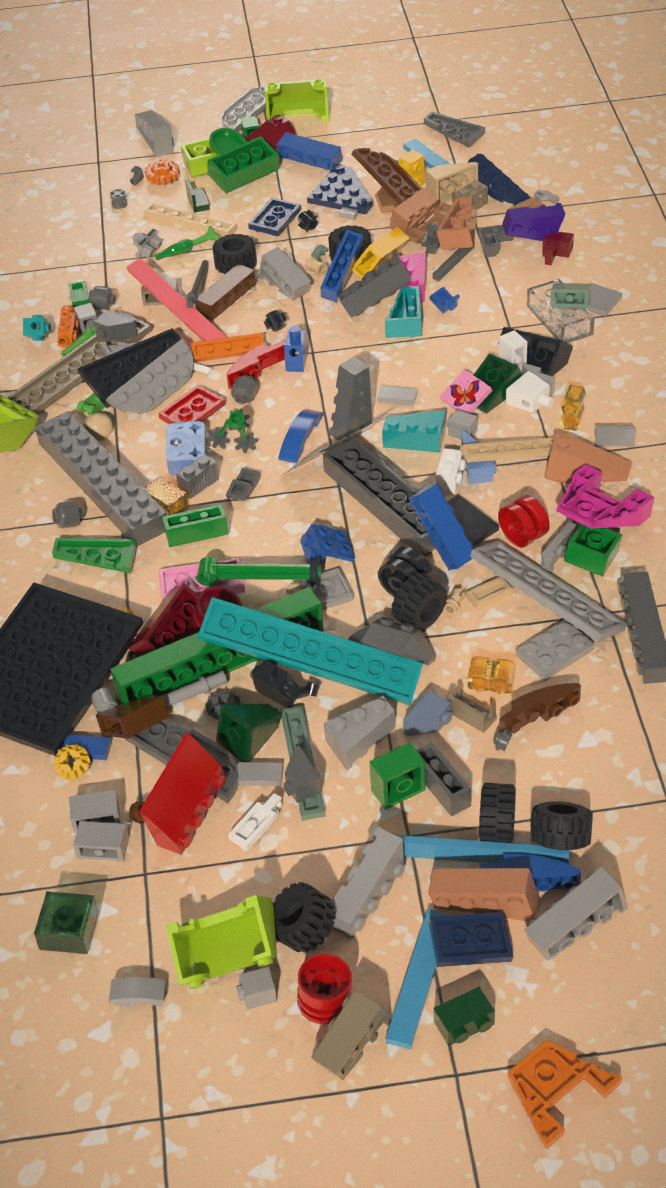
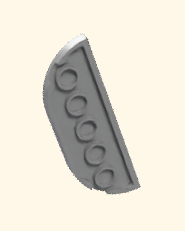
[221,86,266,132]
[106,339,193,414]

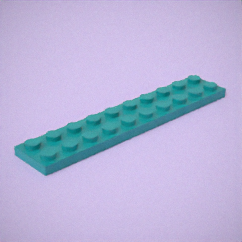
[198,597,423,705]

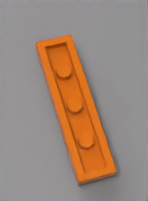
[191,333,264,362]

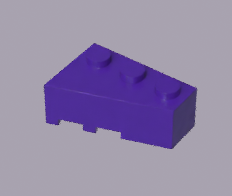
[502,203,566,241]

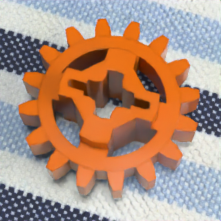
[145,160,180,185]

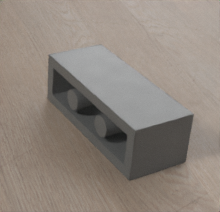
[416,742,471,817]

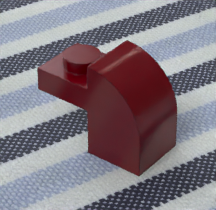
[542,232,574,266]

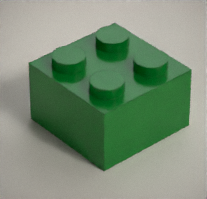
[564,524,623,577]
[369,743,425,809]

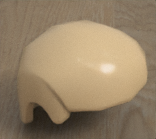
[83,413,113,440]

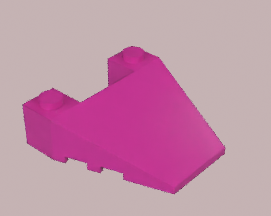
[556,464,654,529]

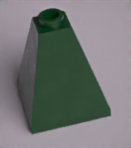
[216,704,282,762]

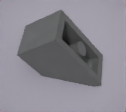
[94,310,138,341]
[283,746,322,803]

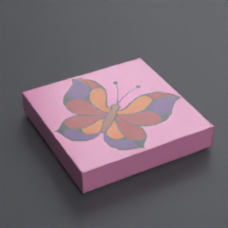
[440,370,492,414]

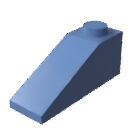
[461,430,496,484]

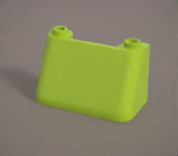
[265,79,329,121]
[165,895,277,989]

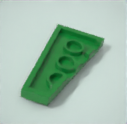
[52,538,137,573]

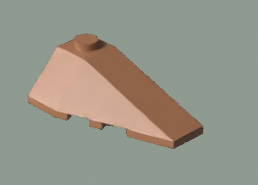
[545,434,632,484]

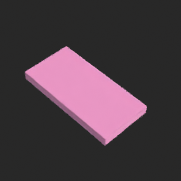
[159,558,245,601]

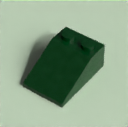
[474,353,523,414]

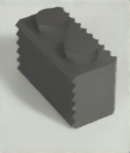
[175,454,219,499]

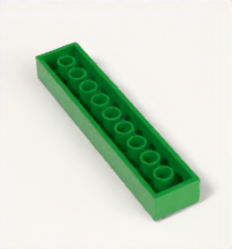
[111,587,324,705]

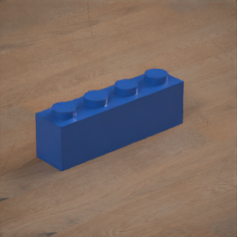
[277,132,343,171]
[320,229,363,303]
[408,483,474,571]

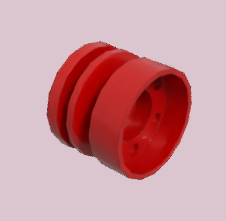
[297,954,352,1024]

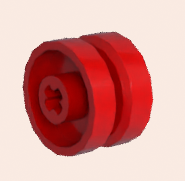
[498,494,550,548]

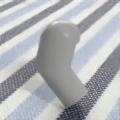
[534,190,560,204]

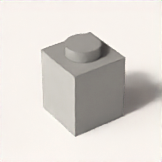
[74,303,97,333]
[446,410,478,440]
[236,967,277,1010]

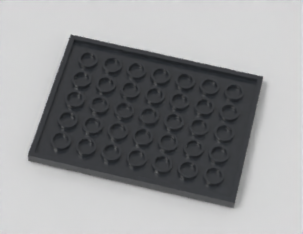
[0,582,144,756]

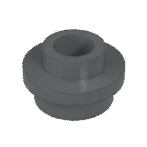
[493,729,512,751]

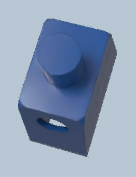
[284,325,309,372]

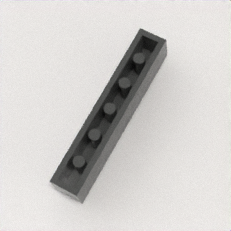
[618,572,666,684]

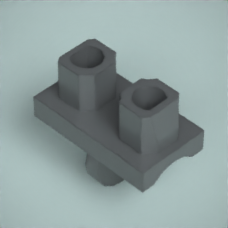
[421,223,440,254]

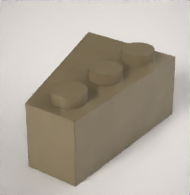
[311,990,392,1081]

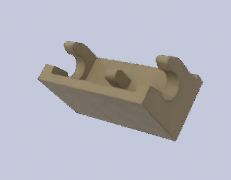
[447,687,497,733]

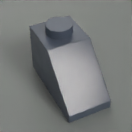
[403,691,453,736]

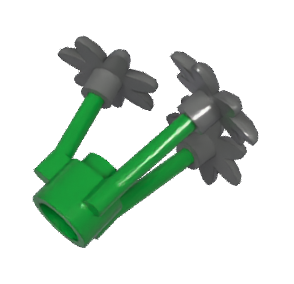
[206,409,258,453]

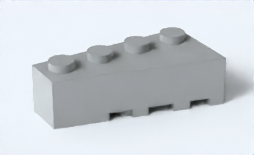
[134,110,175,157]

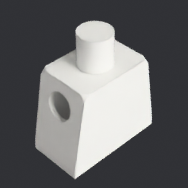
[506,371,554,413]

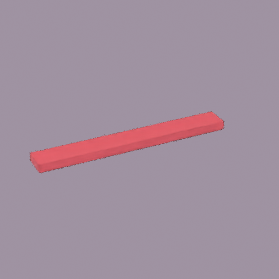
[126,258,227,341]

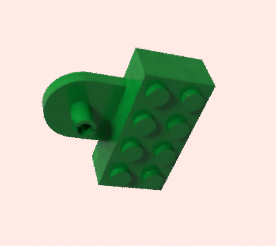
[207,128,279,193]

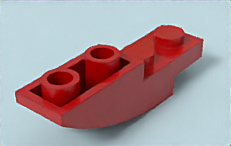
[226,340,285,389]

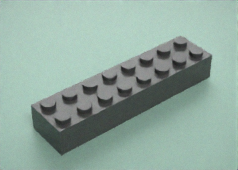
[323,438,436,556]

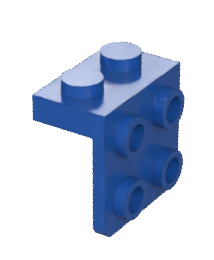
[300,523,355,564]

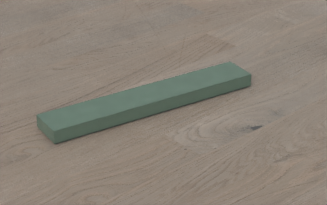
[280,706,325,821]

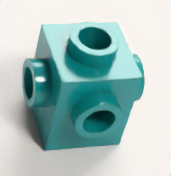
[23,315,51,341]

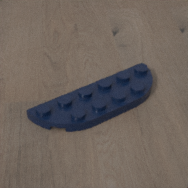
[467,154,531,205]

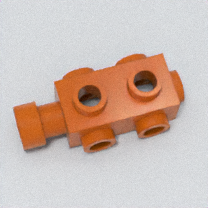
[57,305,79,348]

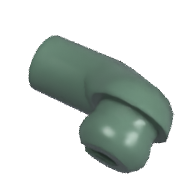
[311,244,327,262]

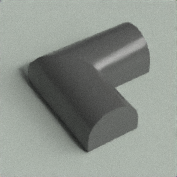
[477,225,514,257]

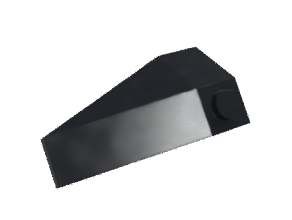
[498,327,573,376]

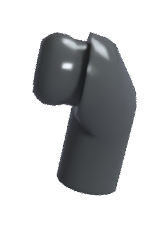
[130,166,144,186]

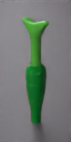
[155,225,220,260]

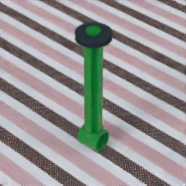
[196,556,321,588]

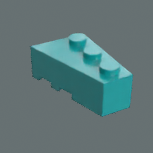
[385,286,422,338]
[382,410,446,453]

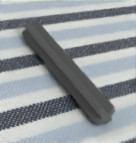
[432,243,475,281]

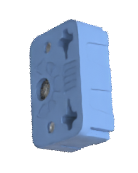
[166,421,207,476]

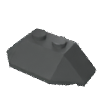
[348,617,436,665]

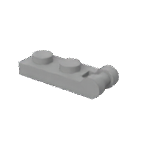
[541,522,576,573]

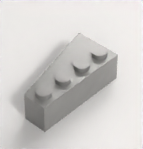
[331,827,405,939]
[524,867,628,961]

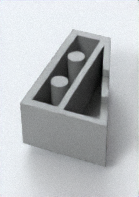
[258,247,311,301]

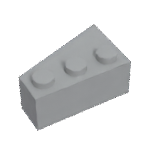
[324,696,395,771]

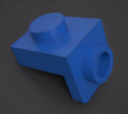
[429,287,460,313]

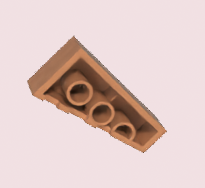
[437,197,477,250]
[428,868,540,922]

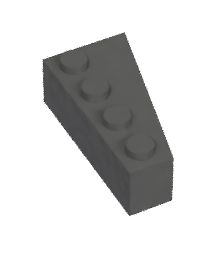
[338,251,412,318]
[329,356,372,441]

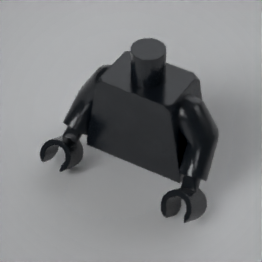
[250,660,320,708]

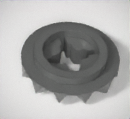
[205,690,241,720]

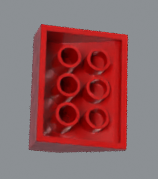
[139,733,226,855]

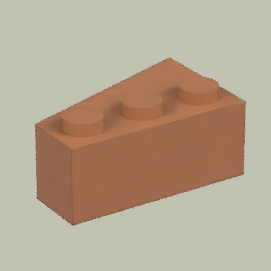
[389,187,439,233]

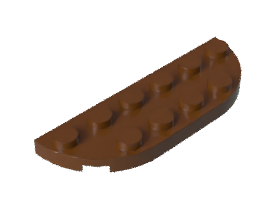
[351,148,422,205]

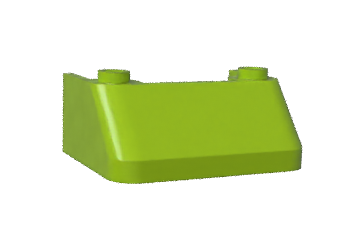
[0,394,39,453]

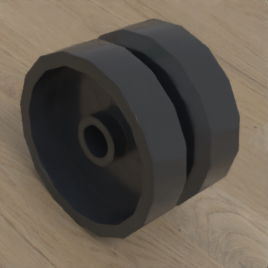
[378,546,432,597]

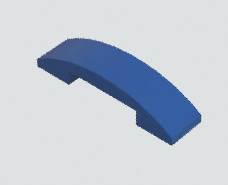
[278,409,323,464]

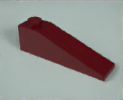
[245,114,296,149]

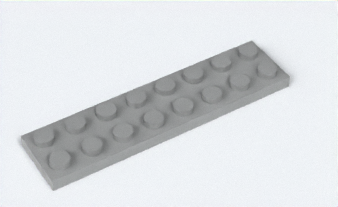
[470,540,627,642]

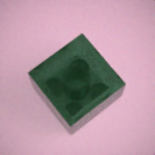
[34,891,99,954]

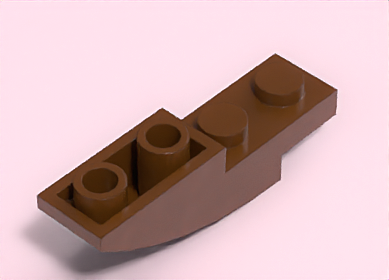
[499,683,581,734]

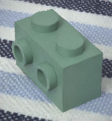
[551,283,591,309]

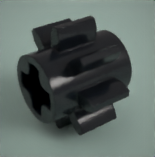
[297,209,318,232]
[264,310,287,332]

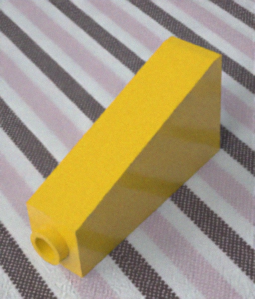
[352,227,410,279]

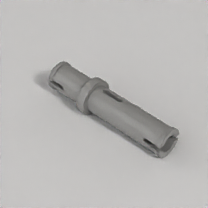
[161,671,227,708]

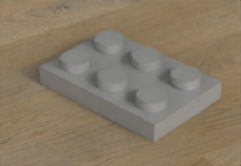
[515,619,595,681]

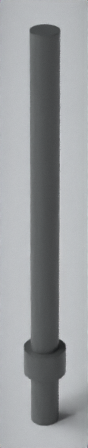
[186,260,208,308]

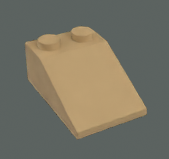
[425,162,478,207]

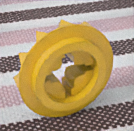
[53,744,90,780]

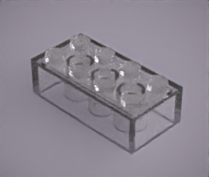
[527,279,595,343]

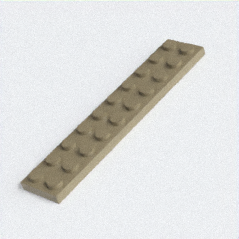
[7,313,151,414]

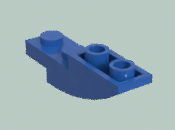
[480,854,581,891]

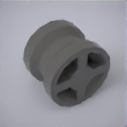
[110,189,128,209]

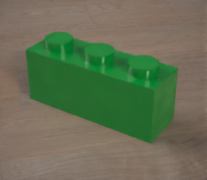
[162,504,228,547]

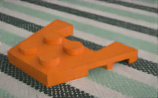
[507,1040,622,1149]

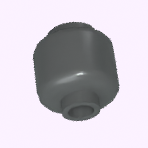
[89,286,116,310]
[231,375,258,404]
[52,501,83,528]

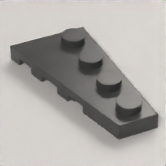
[424,111,485,148]

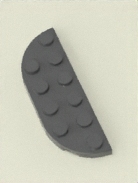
[125,720,238,803]

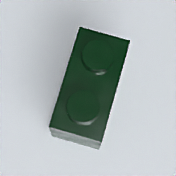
[433,986,495,1046]

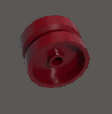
[191,586,243,633]

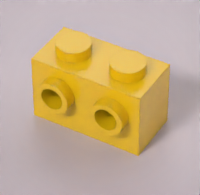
[399,150,425,187]

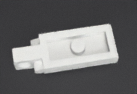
[228,793,283,851]

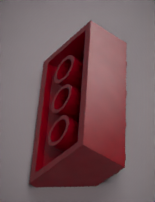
[129,582,198,657]

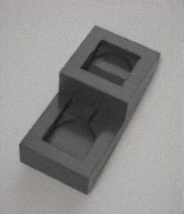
[226,468,261,501]

